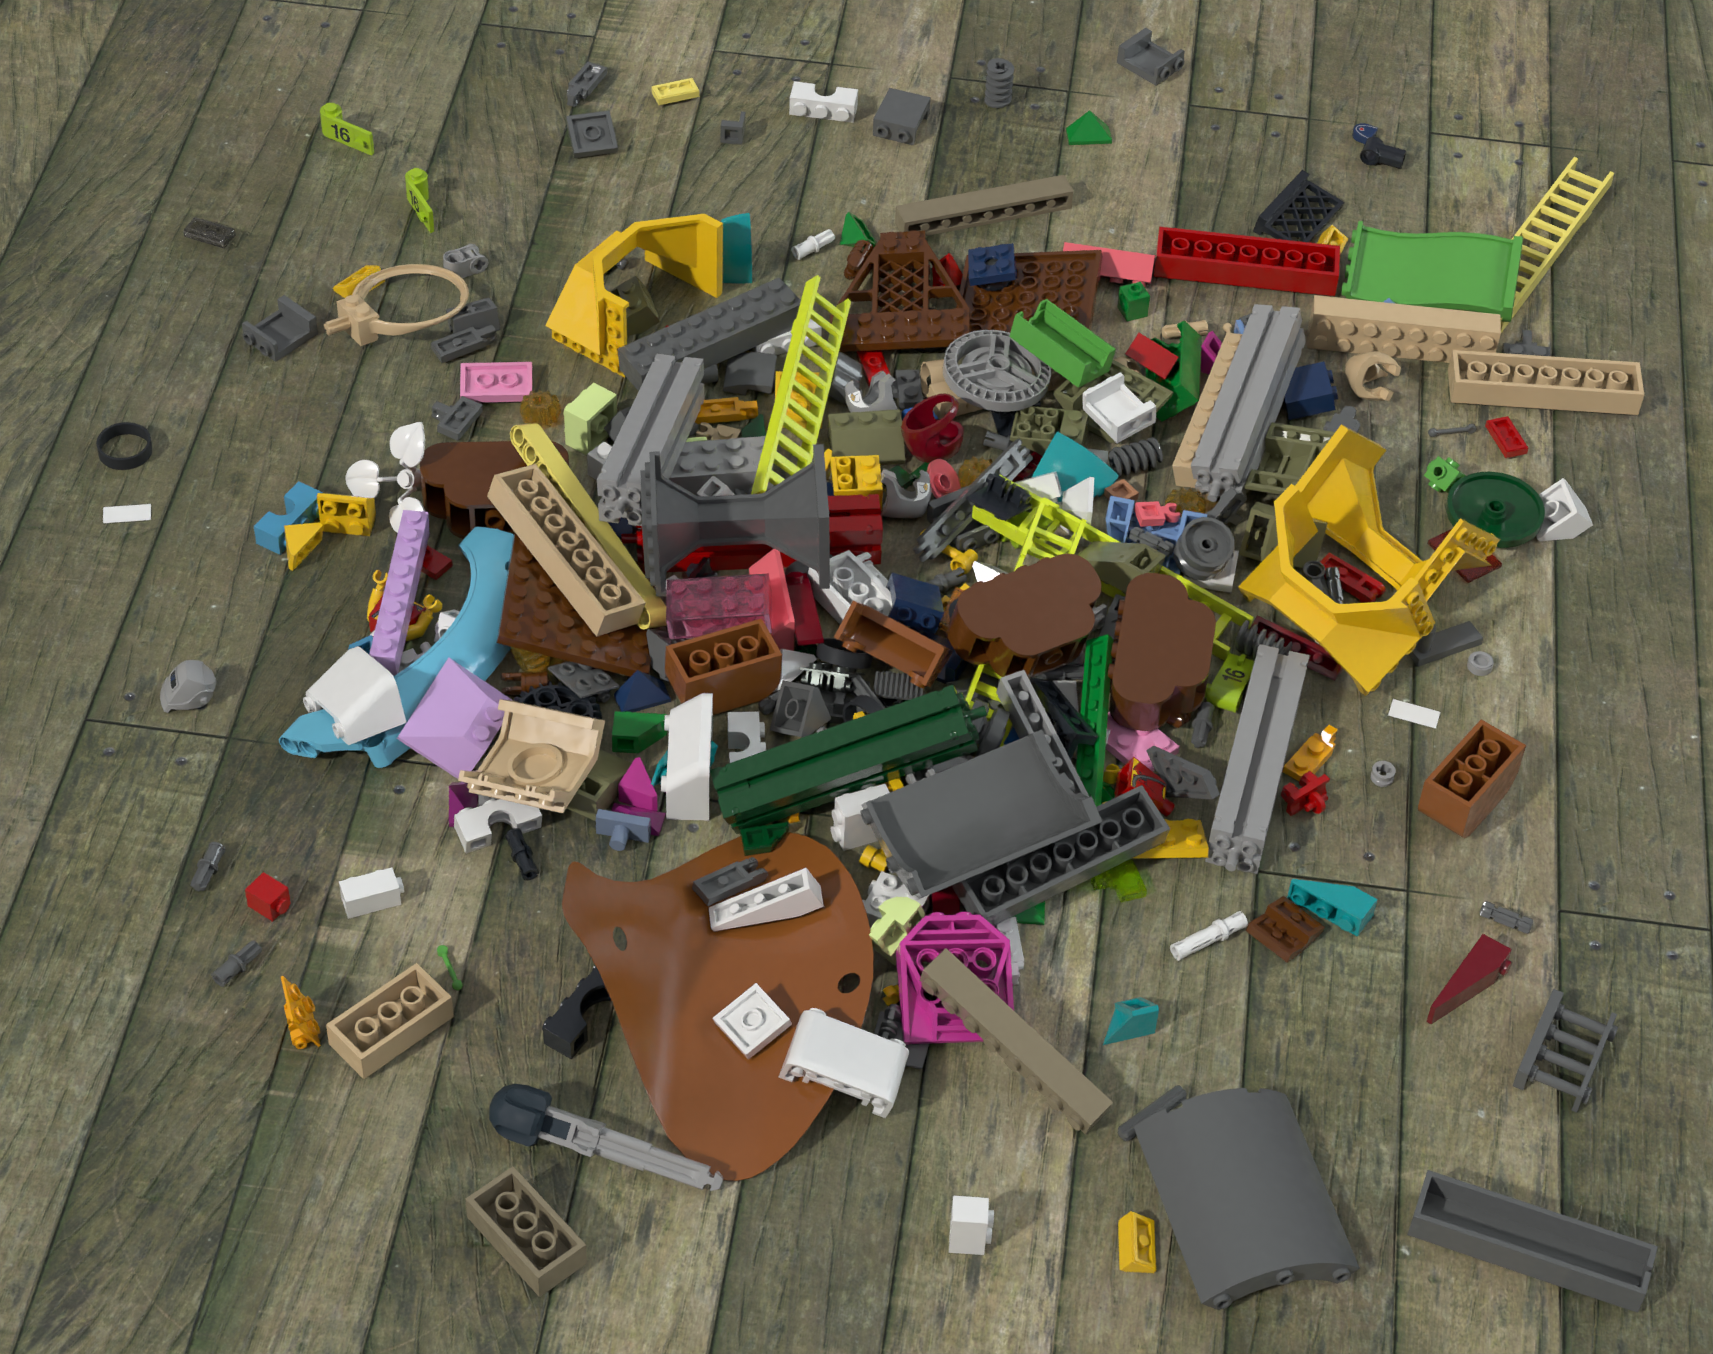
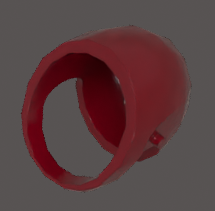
[901,393,964,463]

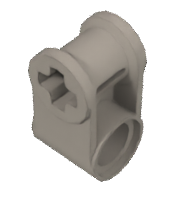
[443,244,489,278]

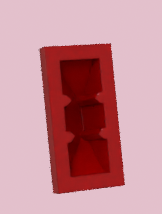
[932,253,963,288]

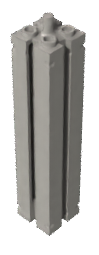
[1191,304,1306,502]
[597,354,705,526]
[1205,644,1310,874]

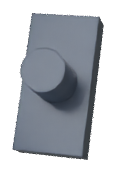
[596,809,651,851]

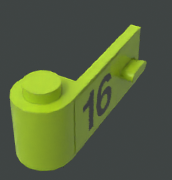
[320,103,374,156]
[405,168,434,233]
[1204,653,1255,713]

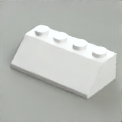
[808,550,892,624]

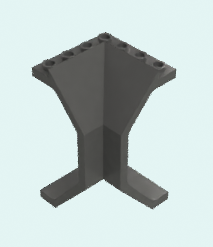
[640,444,830,596]

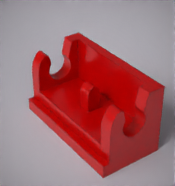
[1125,333,1179,380]

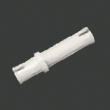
[1170,911,1248,961]

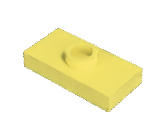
[652,78,700,105]

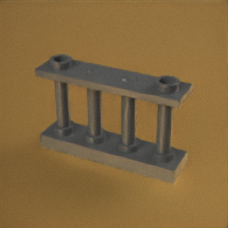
[1513,989,1618,1113]

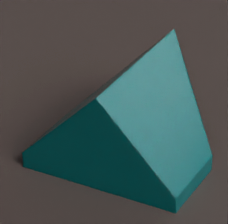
[1102,997,1159,1046]

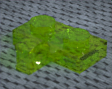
[1091,859,1147,903]

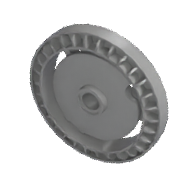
[943,330,1051,412]

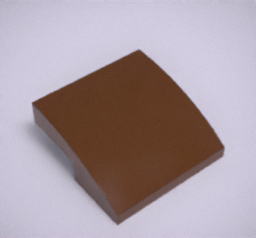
[1246,896,1325,963]

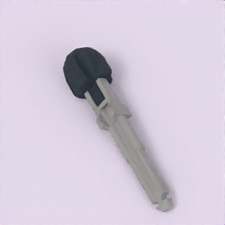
[489,1084,724,1191]

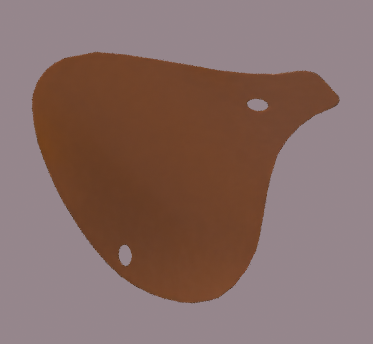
[562,832,874,1181]

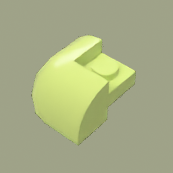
[869,897,925,965]

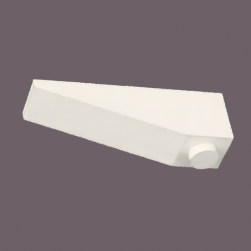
[709,868,824,931]

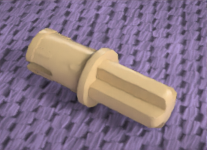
[1161,320,1208,339]

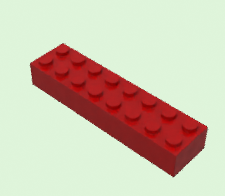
[1154,226,1340,296]

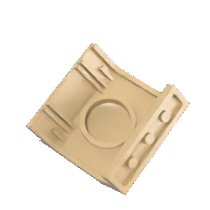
[458,699,605,813]

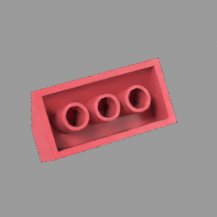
[1063,242,1155,287]
[744,549,795,651]

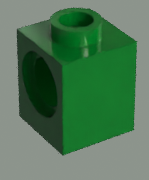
[1117,282,1150,322]

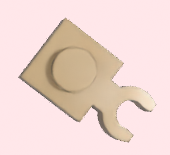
[696,423,741,440]

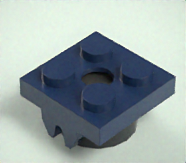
[968,243,1017,291]

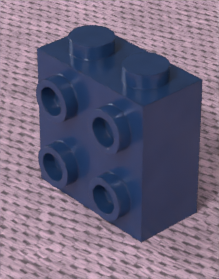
[1284,361,1338,420]

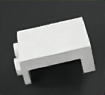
[1083,373,1156,443]

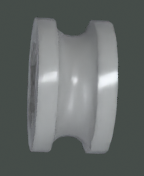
[1370,761,1396,787]

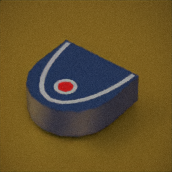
[1352,123,1378,144]

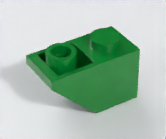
[612,711,667,754]

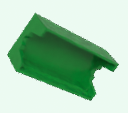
[1146,320,1202,422]

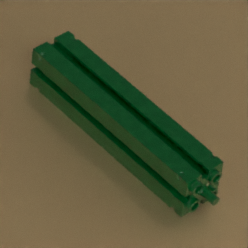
[710,685,988,834]

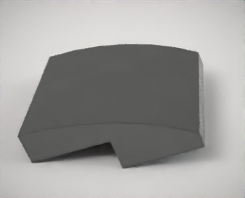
[723,352,777,396]

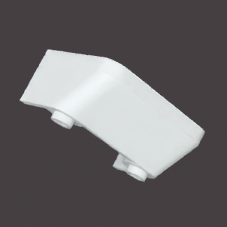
[661,693,713,821]

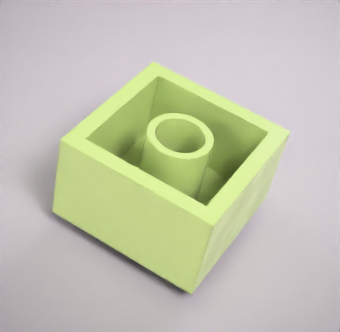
[563,383,617,455]

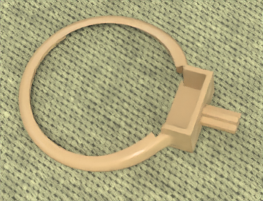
[324,264,469,346]

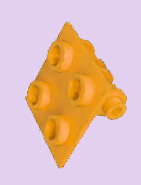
[281,976,321,1049]

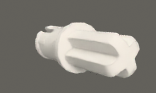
[792,229,835,260]

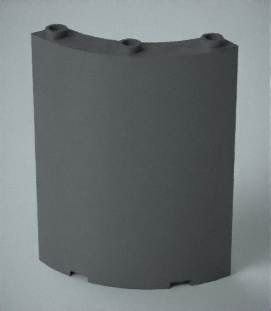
[860,729,1102,898]
[1134,1088,1360,1310]

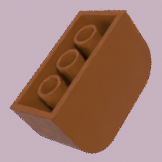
[665,618,782,715]
[1418,719,1526,839]

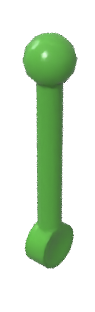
[437,945,463,991]

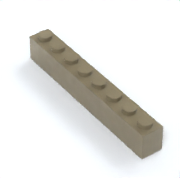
[895,175,1073,236]
[919,949,1113,1135]

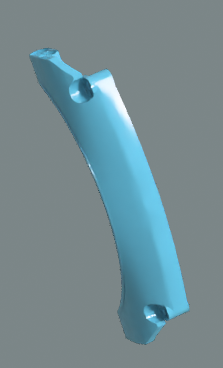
[279,527,514,768]

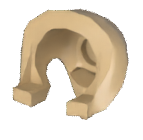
[1345,351,1401,401]

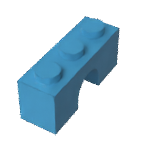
[254,481,323,555]

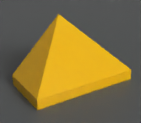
[284,522,323,571]

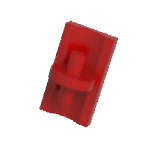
[1281,771,1330,816]

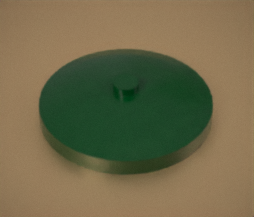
[1446,471,1545,548]

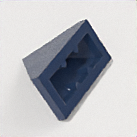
[614,670,671,712]

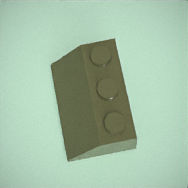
[827,409,905,465]

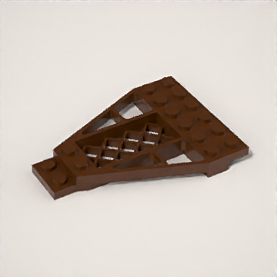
[830,230,971,352]

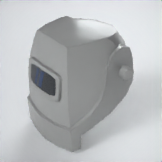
[160,660,217,713]

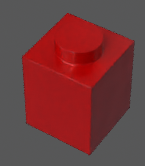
[245,872,291,922]

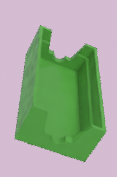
[1009,299,1116,388]

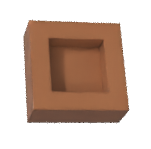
[1104,479,1139,501]

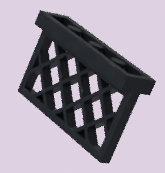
[1253,170,1344,243]

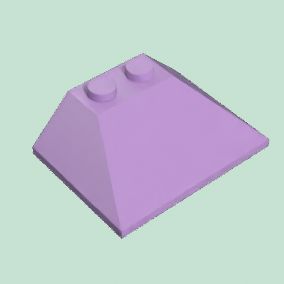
[396,658,513,782]

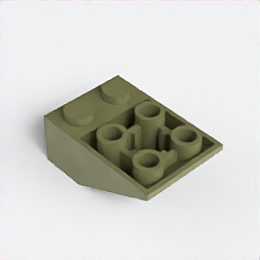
[609,276,660,336]
[1010,406,1089,456]
[1239,502,1328,568]
[1078,541,1166,595]
[567,749,632,821]

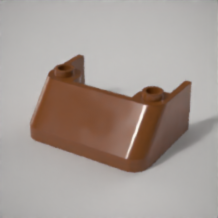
[834,600,953,689]

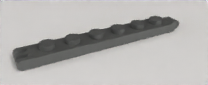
[913,438,1033,562]

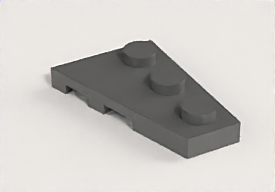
[1146,746,1220,800]

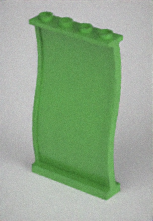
[1342,221,1523,322]

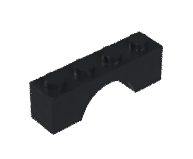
[542,965,612,1059]

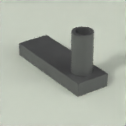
[1408,621,1483,667]

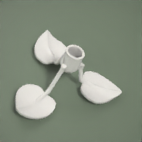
[345,422,425,533]

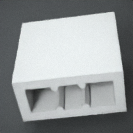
[831,784,890,851]
[862,871,931,929]

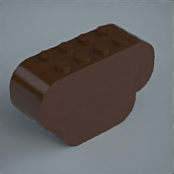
[420,441,569,539]
[947,554,1102,679]
[1108,573,1216,731]

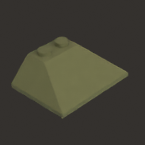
[1054,360,1173,443]
[1245,422,1335,495]

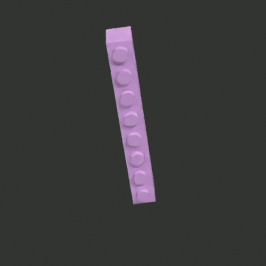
[369,510,430,676]

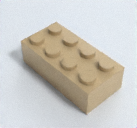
[326,963,454,1079]

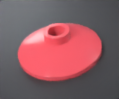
[927,459,961,499]

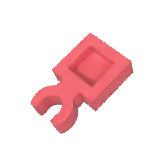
[1133,501,1181,527]

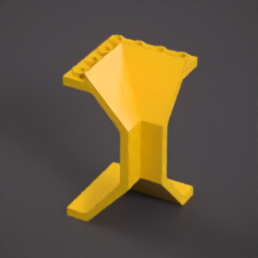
[545,214,723,378]
[1295,424,1500,602]
[1238,484,1435,696]

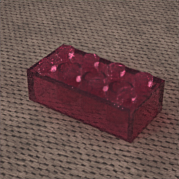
[666,573,772,639]

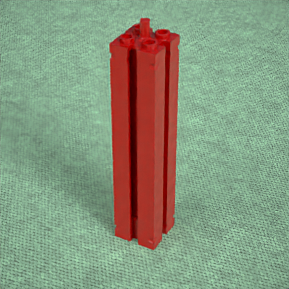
[622,494,883,572]

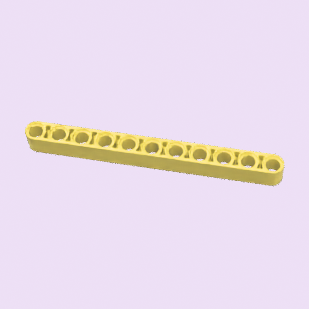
[510,423,670,630]

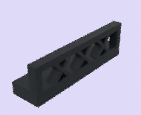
[1030,677,1098,760]

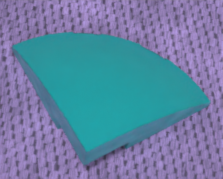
[721,213,752,284]
[1032,432,1119,504]

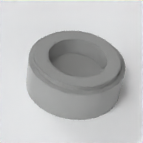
[1467,651,1494,676]

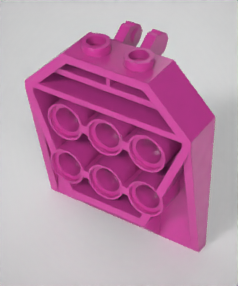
[896,912,1014,1045]

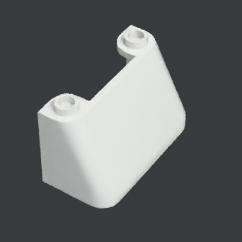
[303,646,406,745]
[779,1008,909,1118]

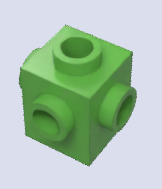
[1424,456,1467,494]

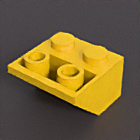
[830,455,883,510]
[317,493,376,536]

